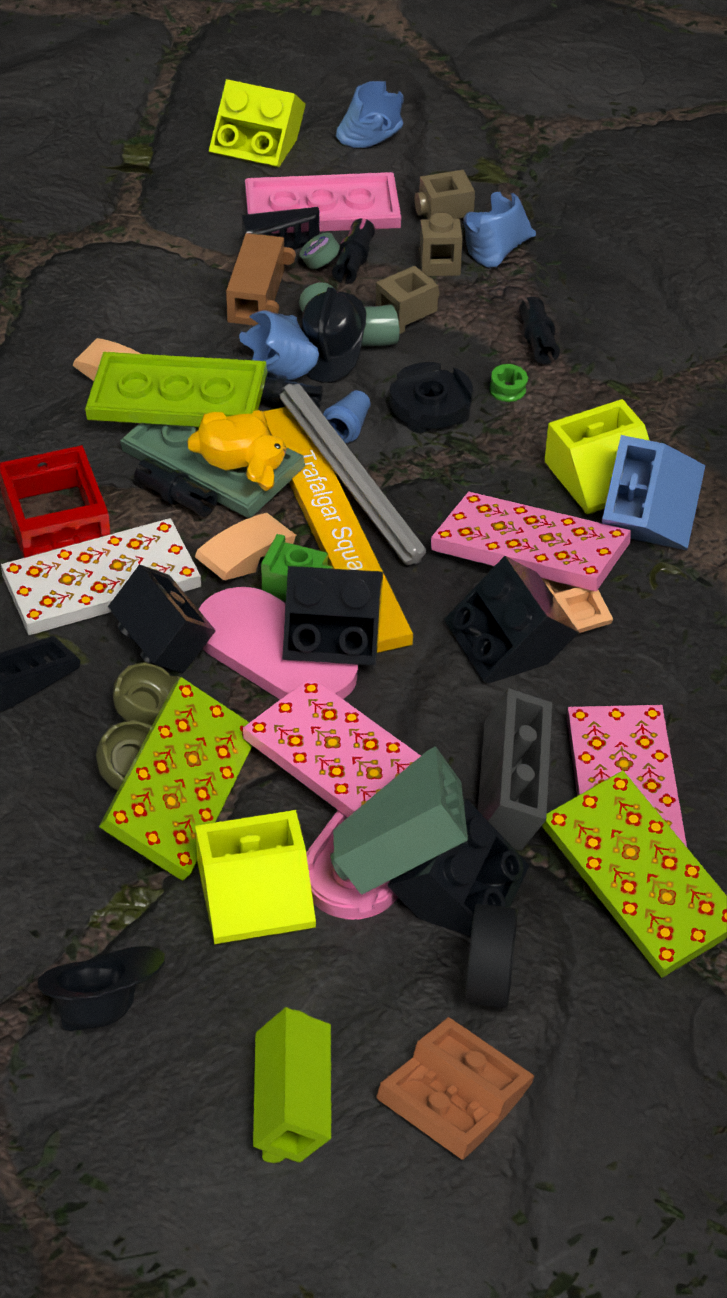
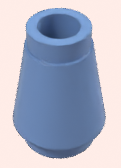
[323,391,370,443]

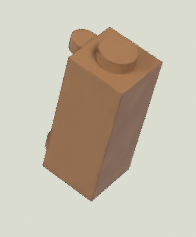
[226,233,296,325]

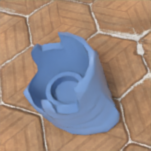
[336,81,404,148]
[463,192,536,268]
[239,310,319,381]

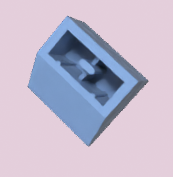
[602,435,705,550]

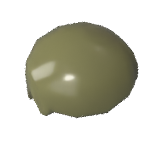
[113,662,180,725]
[96,720,152,790]

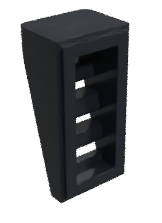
[242,207,319,250]
[0,636,81,712]

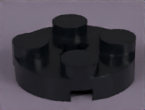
[390,362,473,433]

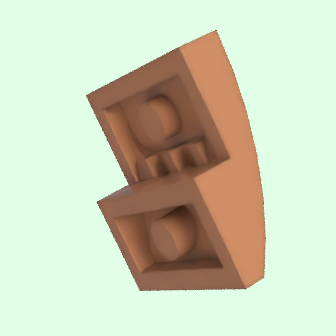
[376,1017,534,1160]

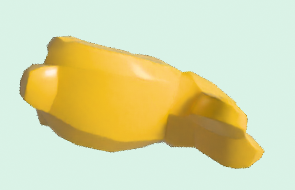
[187,410,287,491]

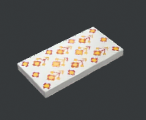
[1,518,201,636]

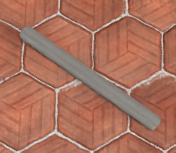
[280,384,426,565]

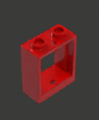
[0,445,110,558]

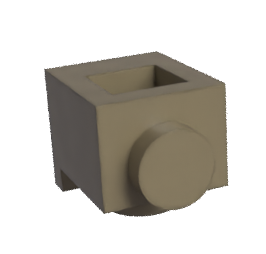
[414,170,475,219]
[419,213,462,276]
[376,265,439,334]

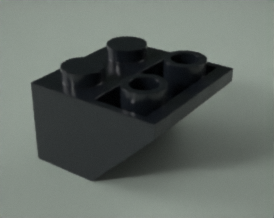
[444,556,579,684]
[282,566,383,665]
[387,799,530,937]

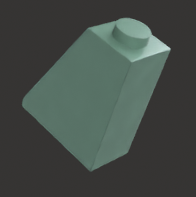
[330,746,468,895]

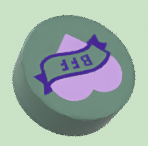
[300,232,340,269]

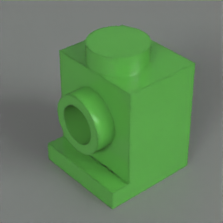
[261,534,333,601]

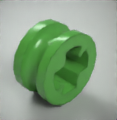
[489,364,528,402]

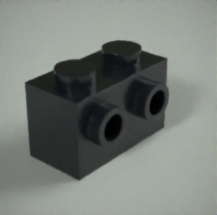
[108,564,216,673]

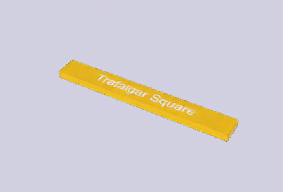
[263,407,413,653]

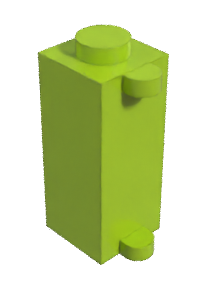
[253,1007,331,1163]

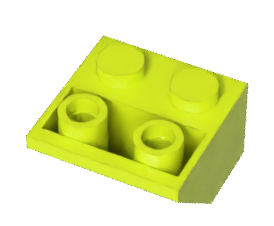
[209,79,306,167]
[544,399,650,514]
[195,810,316,944]

